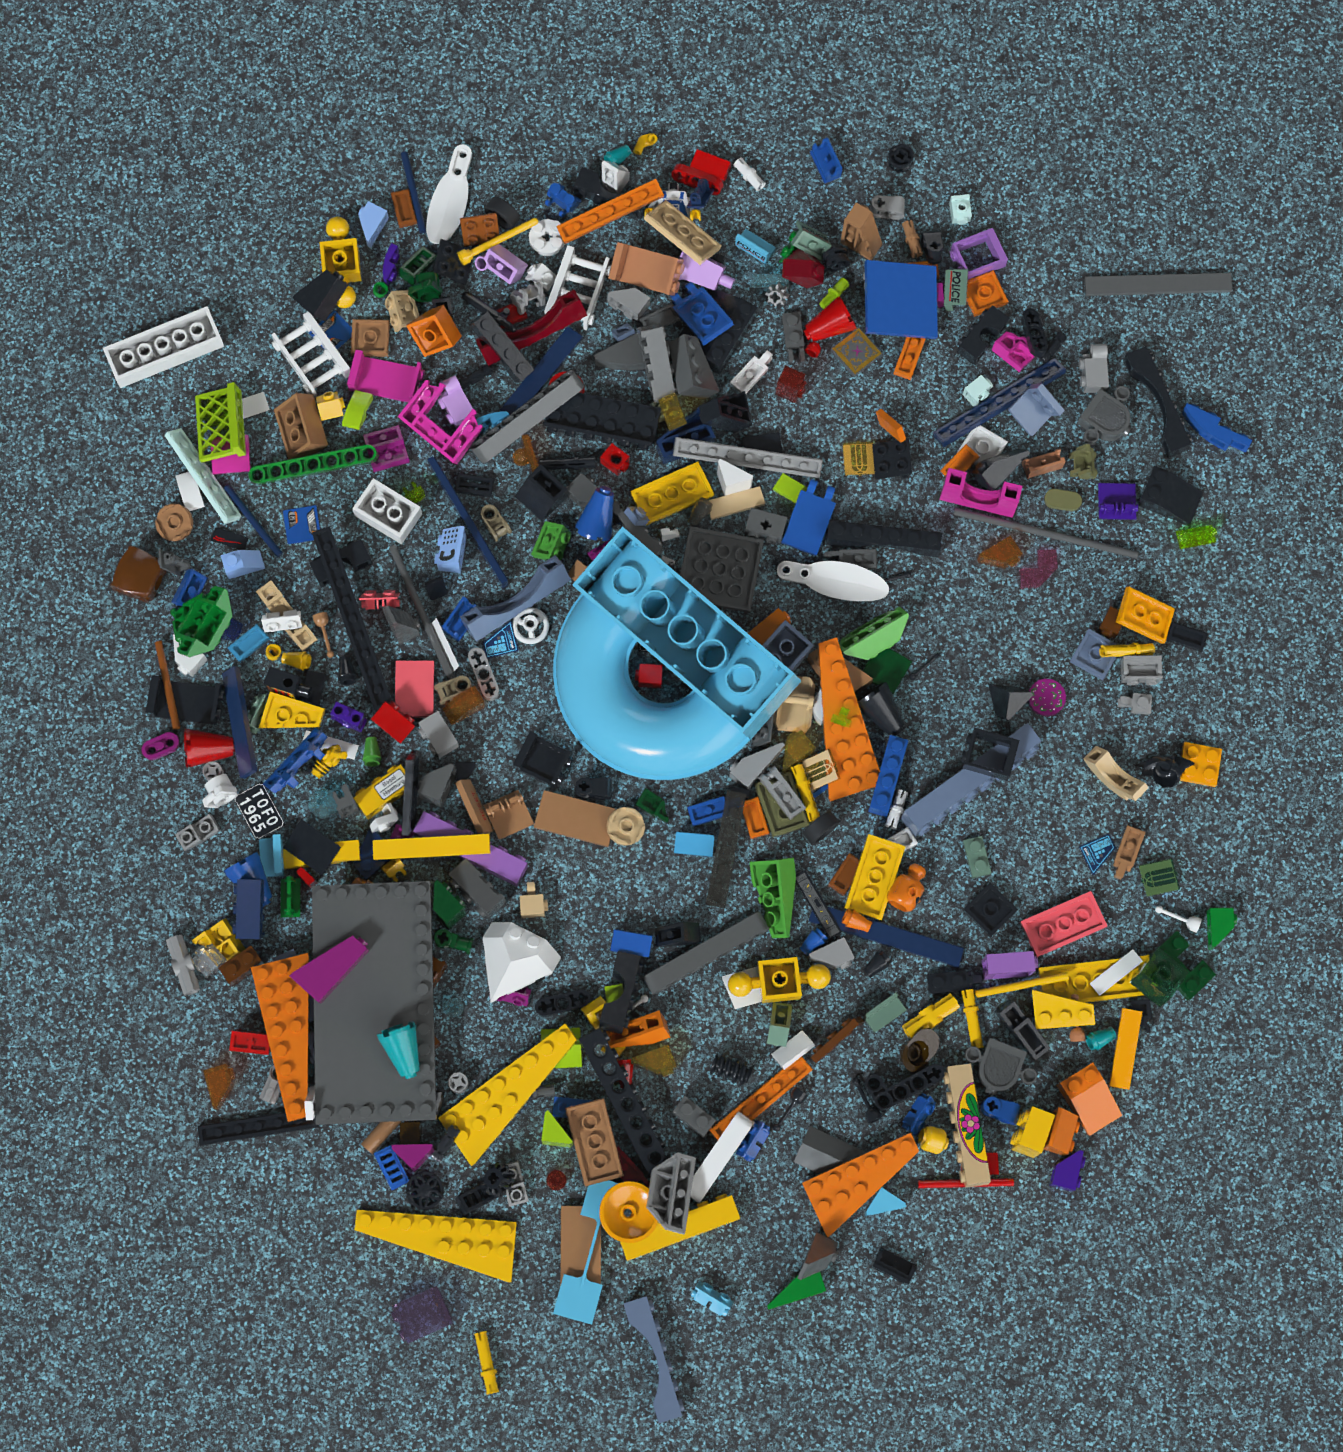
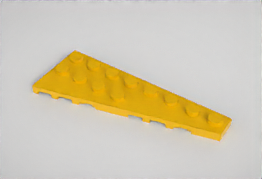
[438,1024,578,1166]

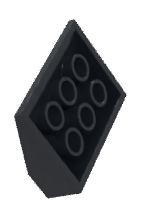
[679,289,758,375]

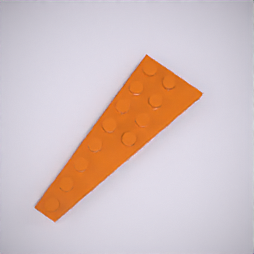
[818,637,880,802]
[251,953,309,1122]

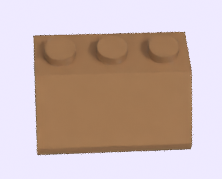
[274,393,328,460]

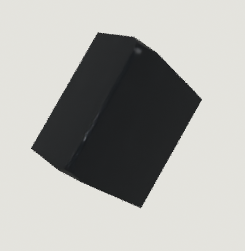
[425,576,448,601]

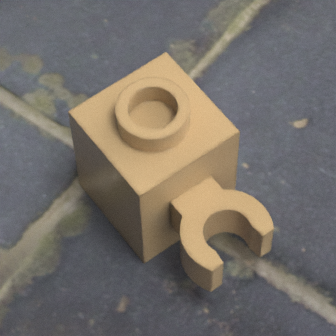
[520,882,548,918]

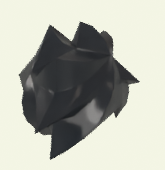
[1134,755,1195,788]

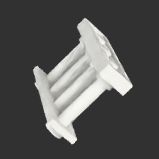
[544,245,611,331]
[271,312,350,399]

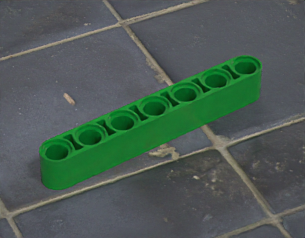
[249,445,378,485]

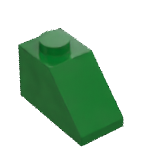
[1206,908,1237,950]

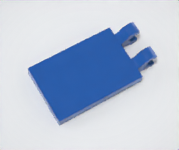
[670,282,734,346]
[781,479,836,556]

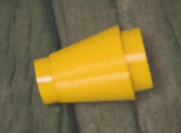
[281,651,311,670]

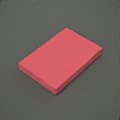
[395,661,434,718]

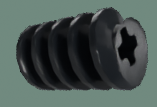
[710,1051,754,1087]

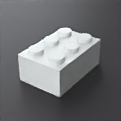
[352,478,422,544]

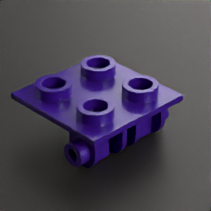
[1098,483,1138,520]

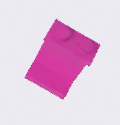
[347,350,425,402]

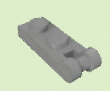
[758,766,806,820]

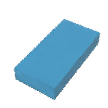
[227,624,270,663]

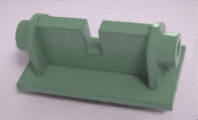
[248,694,268,734]

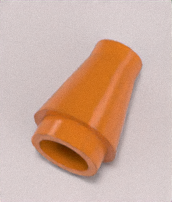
[841,909,872,932]

